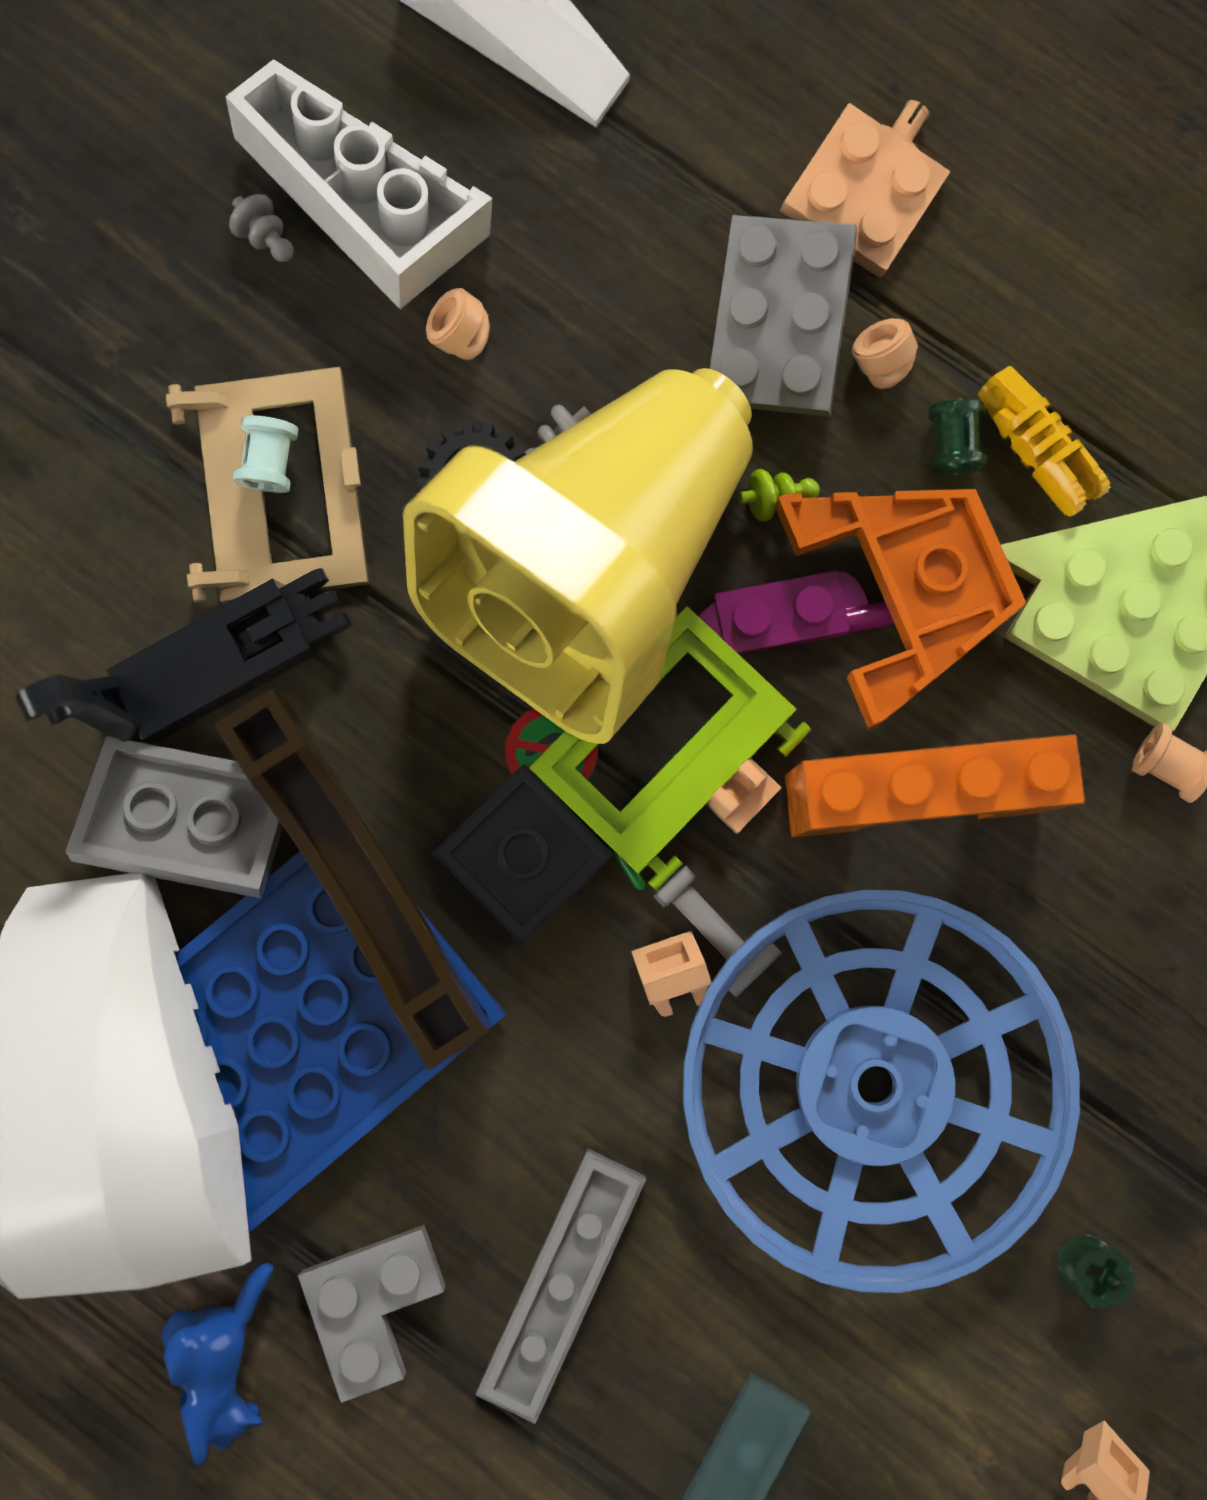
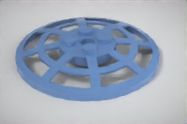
[682,890,1080,1293]

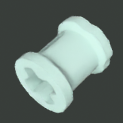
[233,415,298,493]

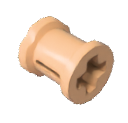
[1132,722,1207,803]

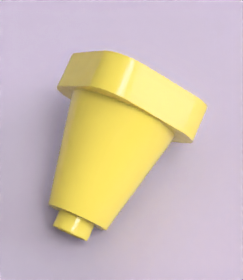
[403,368,753,744]

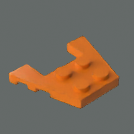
[776,489,1026,730]

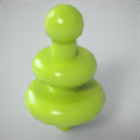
[738,469,820,522]

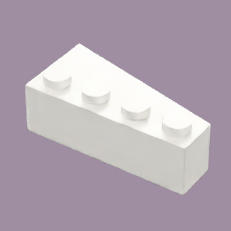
[225,59,493,309]

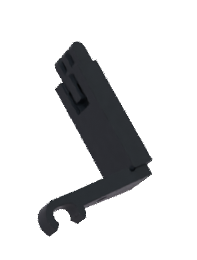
[14,568,352,742]

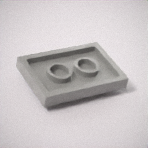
[710,215,857,417]
[65,736,283,899]

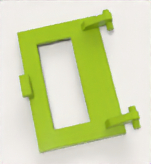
[529,606,812,891]

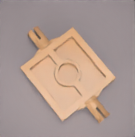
[780,100,950,278]

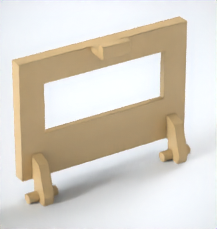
[166,367,370,604]

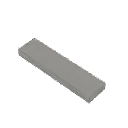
[476,1148,646,1424]

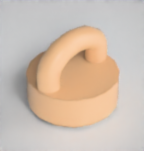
[426,288,490,360]
[852,318,918,389]

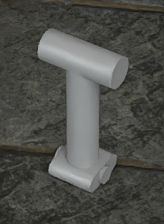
[653,866,782,998]

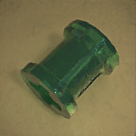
[928,398,988,476]
[1057,1235,1136,1309]

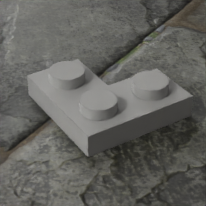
[298,1225,446,1403]

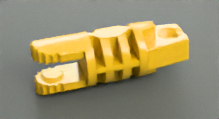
[978,366,1111,517]

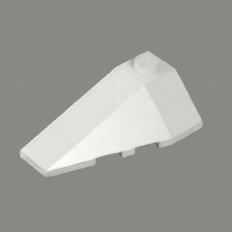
[400,0,630,127]

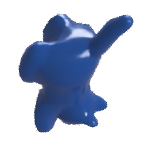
[161,1263,273,1466]

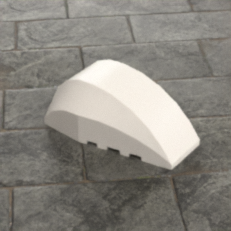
[0,873,251,1299]

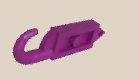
[698,570,894,656]

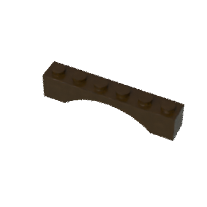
[214,688,493,1071]

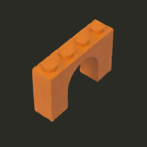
[784,735,1085,838]

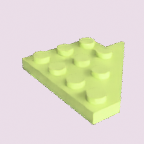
[1001,496,1207,731]

